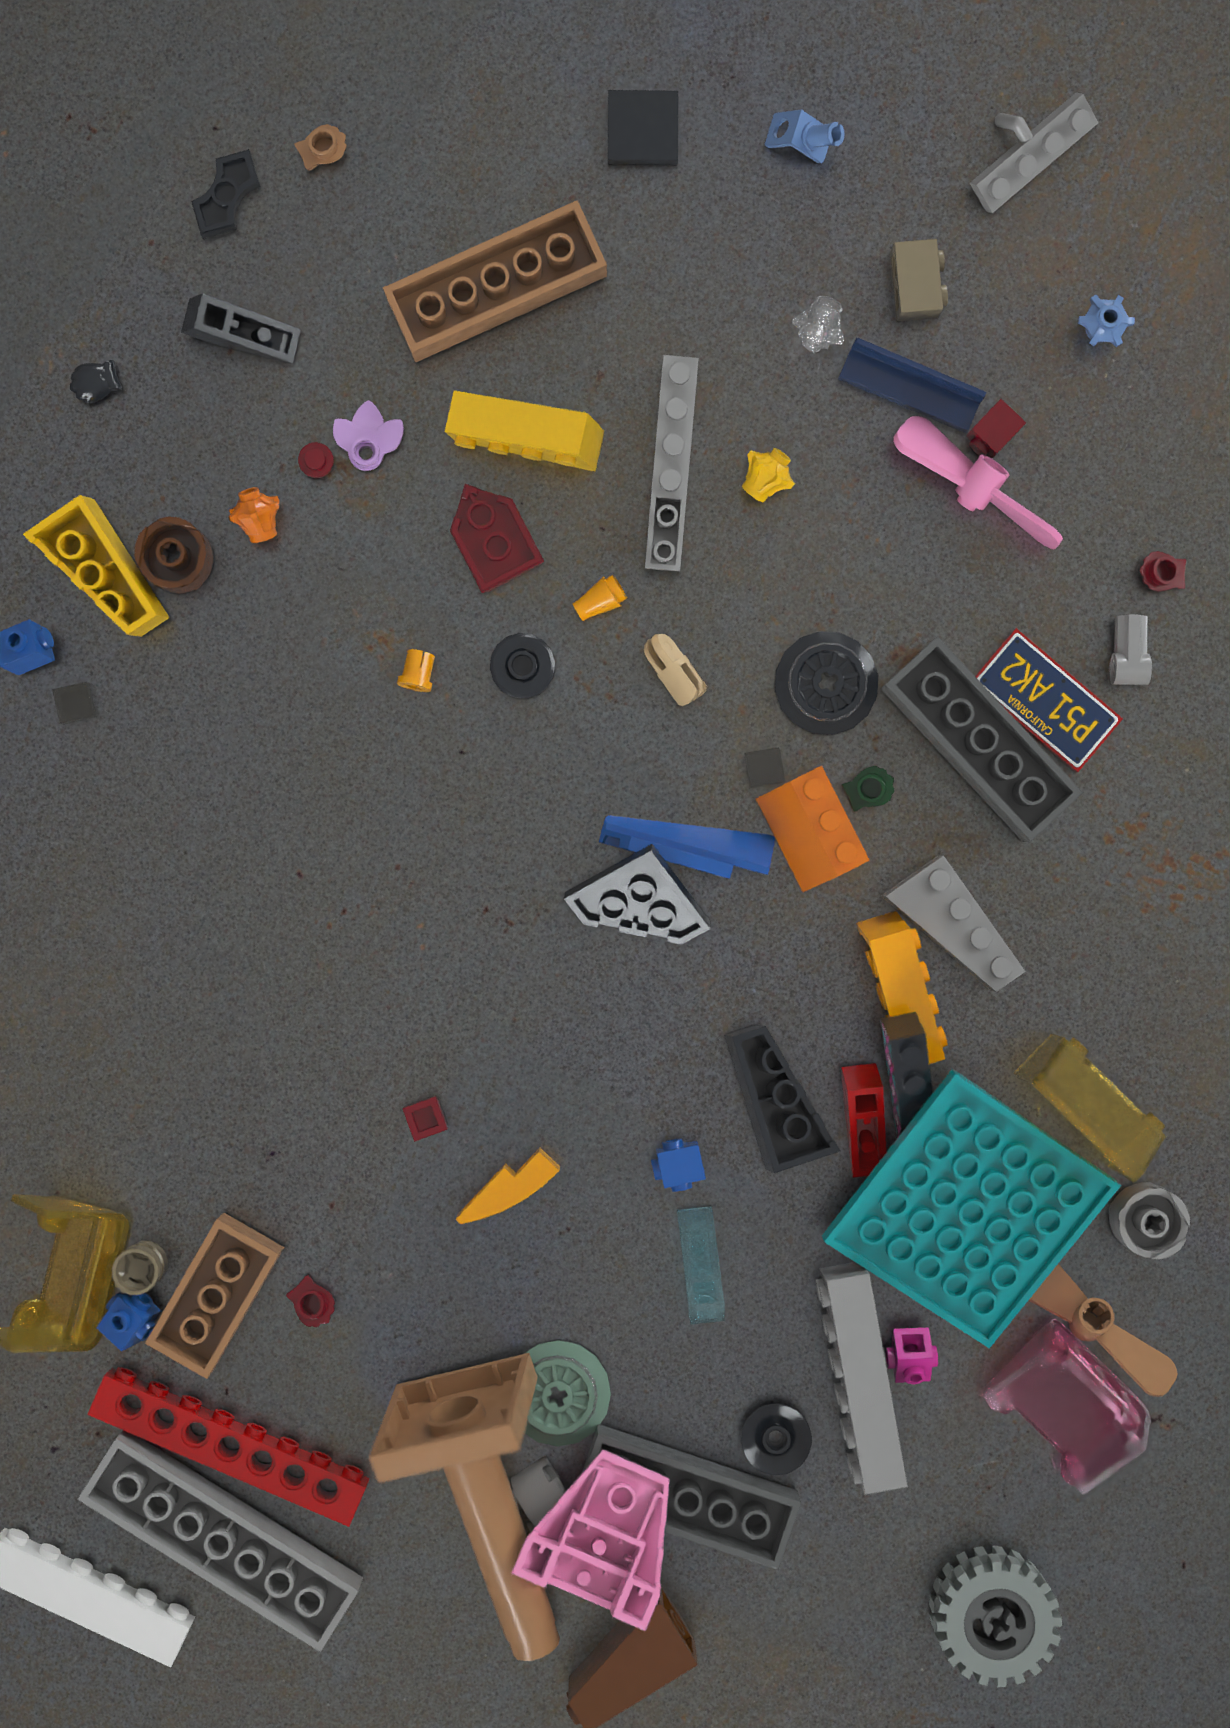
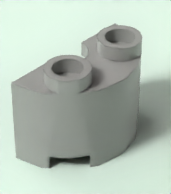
[510,1455,566,1532]

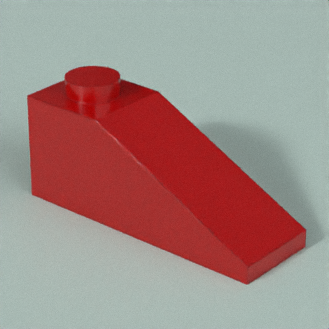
[841,1063,887,1178]

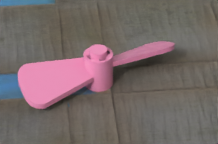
[894,416,1063,549]

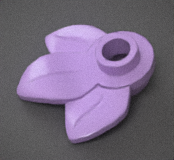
[333,401,404,471]

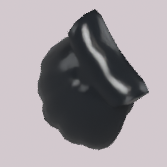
[70,360,122,403]

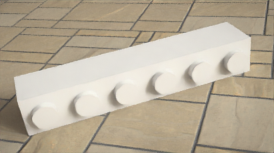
[0,1528,195,1667]

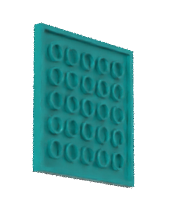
[822,1069,1121,1349]

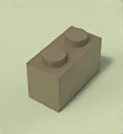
[890,239,948,322]

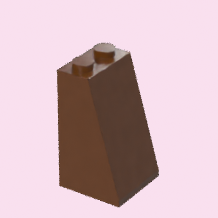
[566,1586,698,1728]

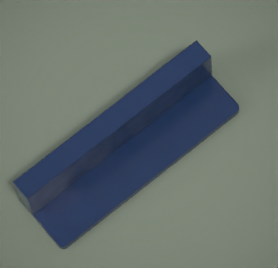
[838,337,986,433]

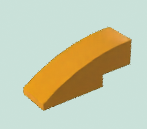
[455,1147,560,1224]

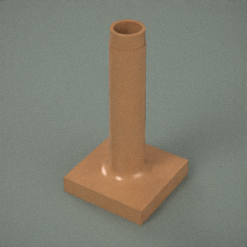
[369,1353,560,1661]

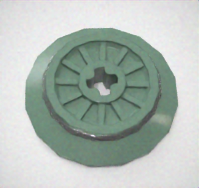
[524,1340,611,1446]

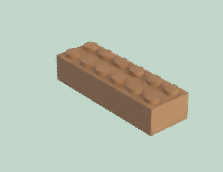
[383,200,607,363]

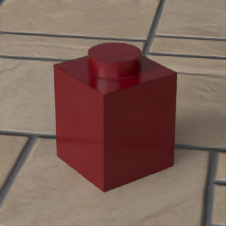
[966,399,1026,459]

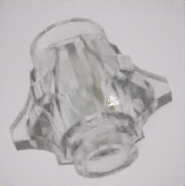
[792,296,845,352]

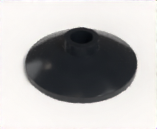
[741,1404,812,1475]

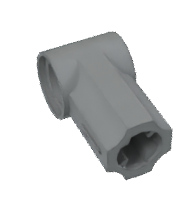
[1109,614,1152,685]

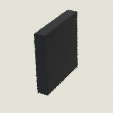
[608,90,678,165]

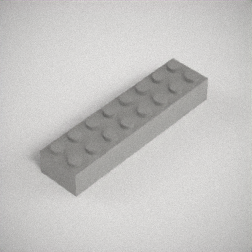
[78,1430,363,1652]

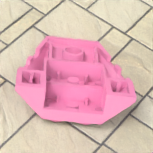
[512,1449,669,1631]

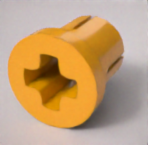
[397,649,435,692]

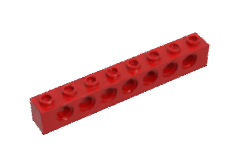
[87,1367,370,1527]

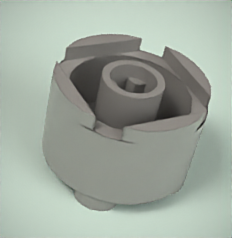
[1109,1182,1190,1259]

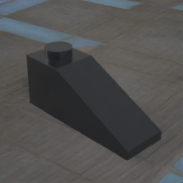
[181,293,301,364]

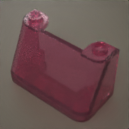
[983,1320,1151,1495]

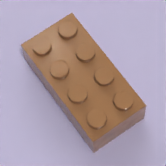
[145,1213,285,1379]

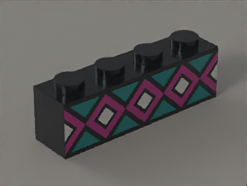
[880,1012,933,1139]

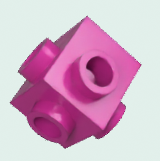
[886,1327,938,1384]

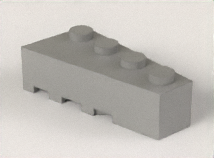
[881,855,1026,992]

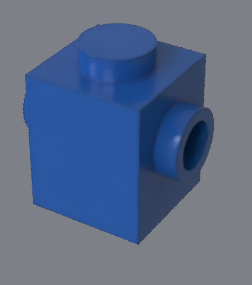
[0,619,55,676]
[651,1138,706,1192]

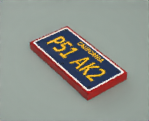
[975,628,1123,773]

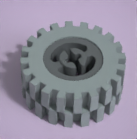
[929,1546,1062,1687]

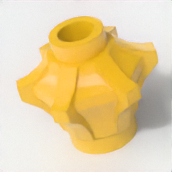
[742,448,795,503]

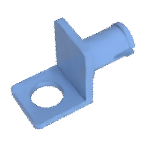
[765,110,845,163]

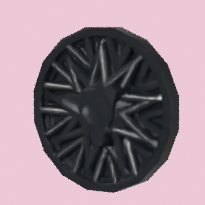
[490,633,555,699]

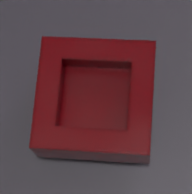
[402,1095,448,1142]

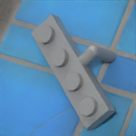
[970,93,1098,213]

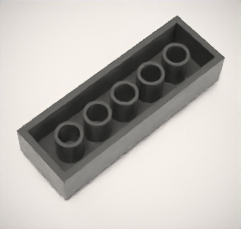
[880,636,1083,842]
[581,1425,801,1570]

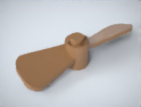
[1028,1263,1177,1397]

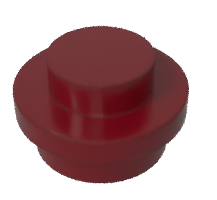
[298,442,334,478]

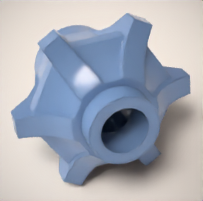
[1078,294,1135,347]

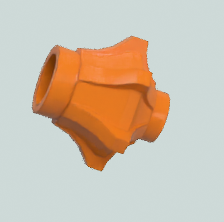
[228,487,280,543]

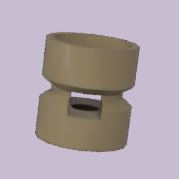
[112,1241,168,1295]

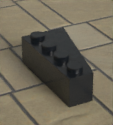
[724,1025,841,1173]

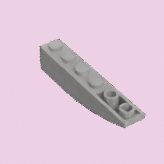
[645,355,699,572]

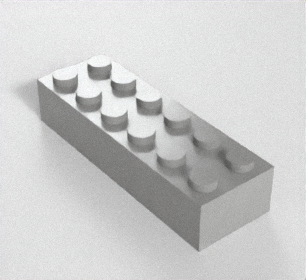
[815,1262,908,1495]

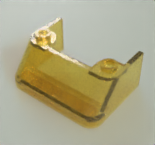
[1013,1034,1166,1183]
[0,1194,129,1353]

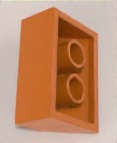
[755,765,870,892]

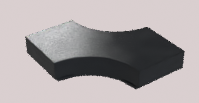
[191,149,261,239]

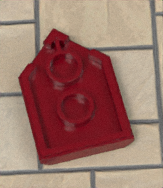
[450,484,544,594]

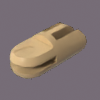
[644,634,706,706]

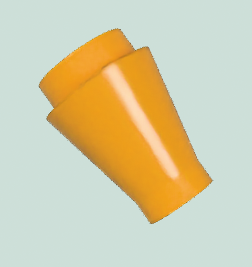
[573,575,627,621]

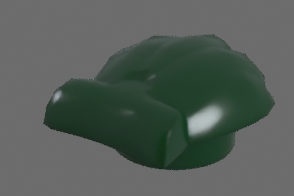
[842,766,895,812]

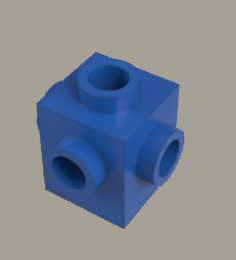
[96,1292,162,1351]

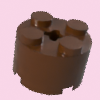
[134,517,213,593]

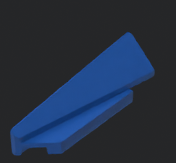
[599,815,775,879]

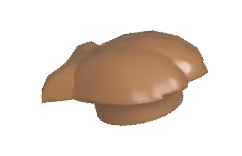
[294,124,346,171]

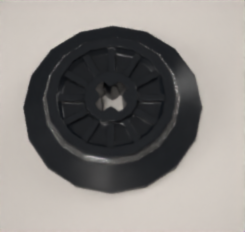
[775,631,879,735]

